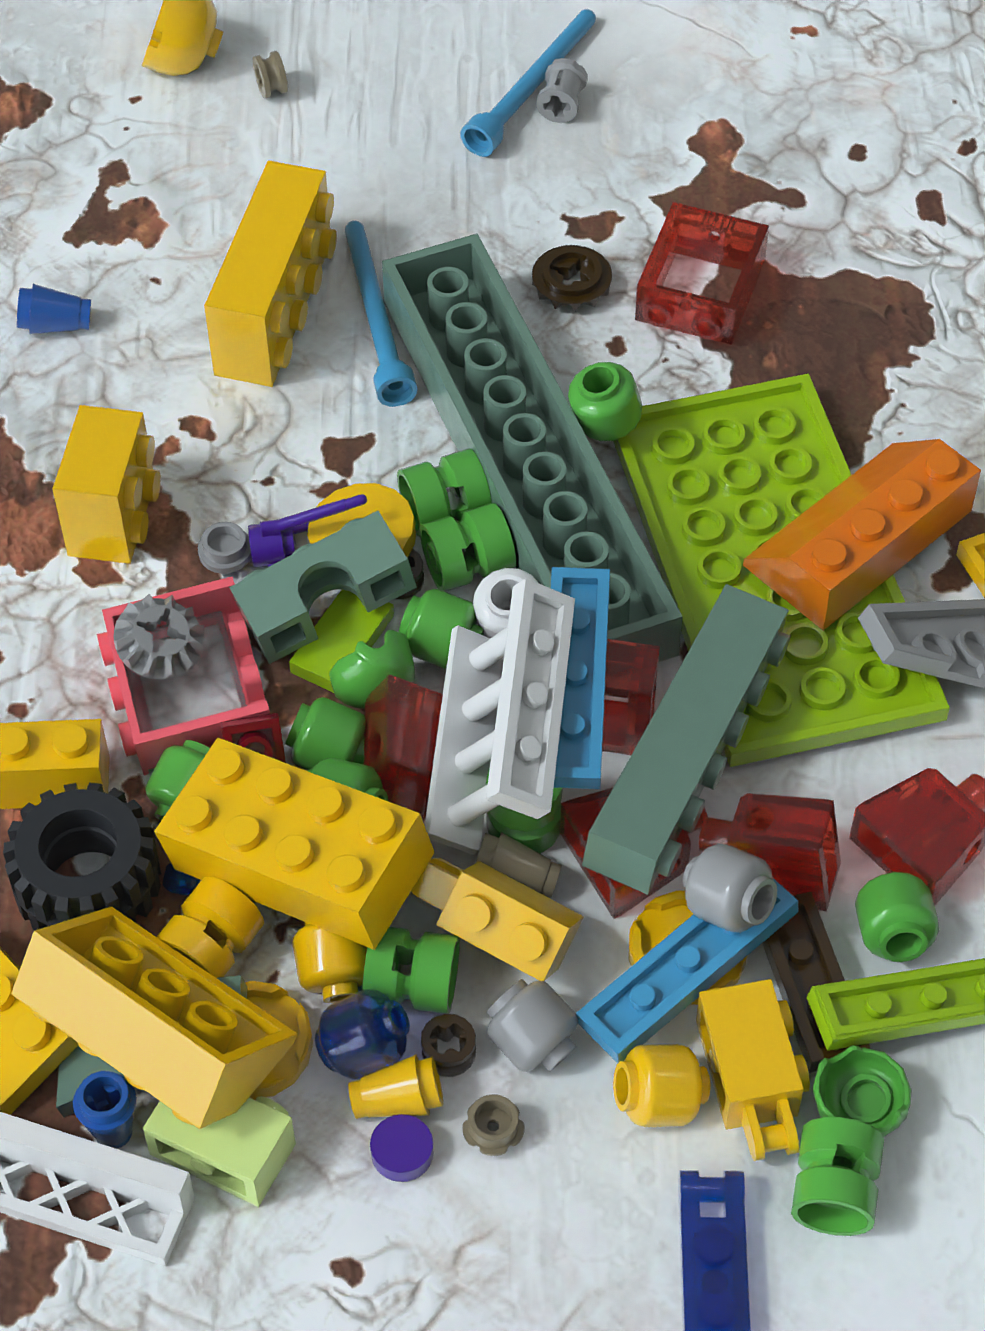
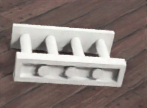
[425,578,575,855]

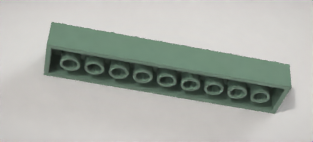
[382,233,683,680]

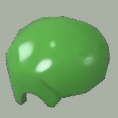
[329,630,415,709]
[813,1045,912,1137]

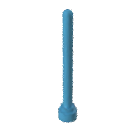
[460,9,596,157]
[345,221,418,407]

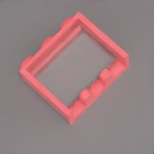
[97,576,270,775]

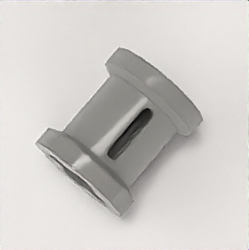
[536,58,588,123]

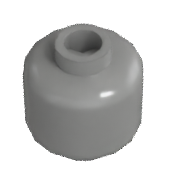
[683,843,777,933]
[487,979,578,1072]

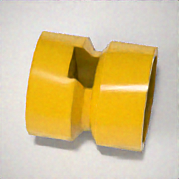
[157,877,264,978]

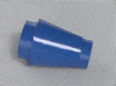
[17,284,91,334]
[73,1071,137,1149]

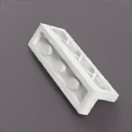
[0,1112,195,1266]

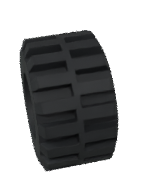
[3,782,161,931]

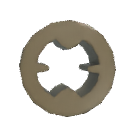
[253,51,288,98]

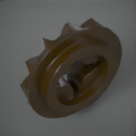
[532,245,612,312]

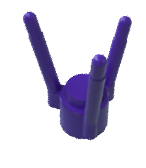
[248,494,367,567]

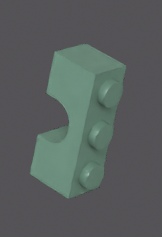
[229,511,417,664]

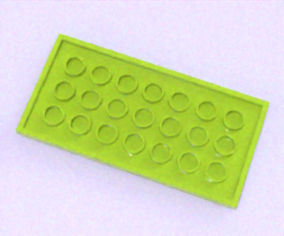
[613,373,950,767]

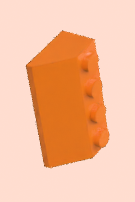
[743,439,981,631]

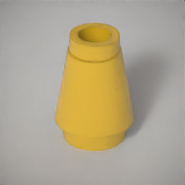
[348,1054,444,1119]

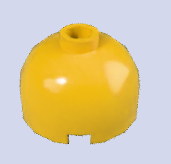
[142,0,224,76]

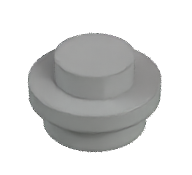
[198,522,252,574]

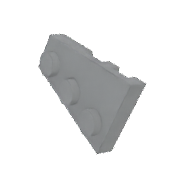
[858,599,985,688]

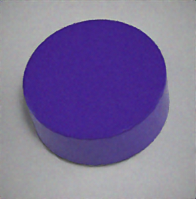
[370,1115,434,1182]

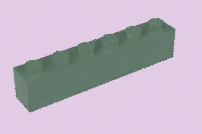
[582,584,791,895]

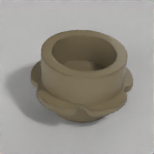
[462,1094,525,1156]

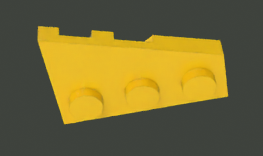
[0,946,78,1115]

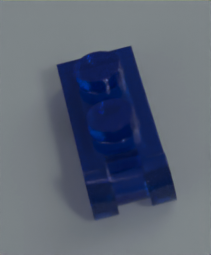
[678,1170,751,1331]

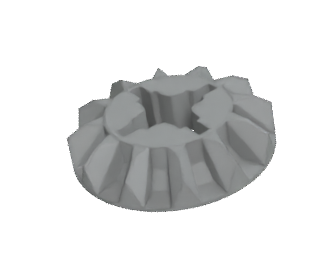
[113,594,204,680]

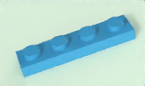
[551,567,610,789]
[576,878,798,1063]

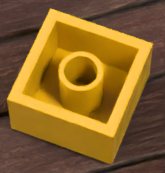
[52,405,161,564]

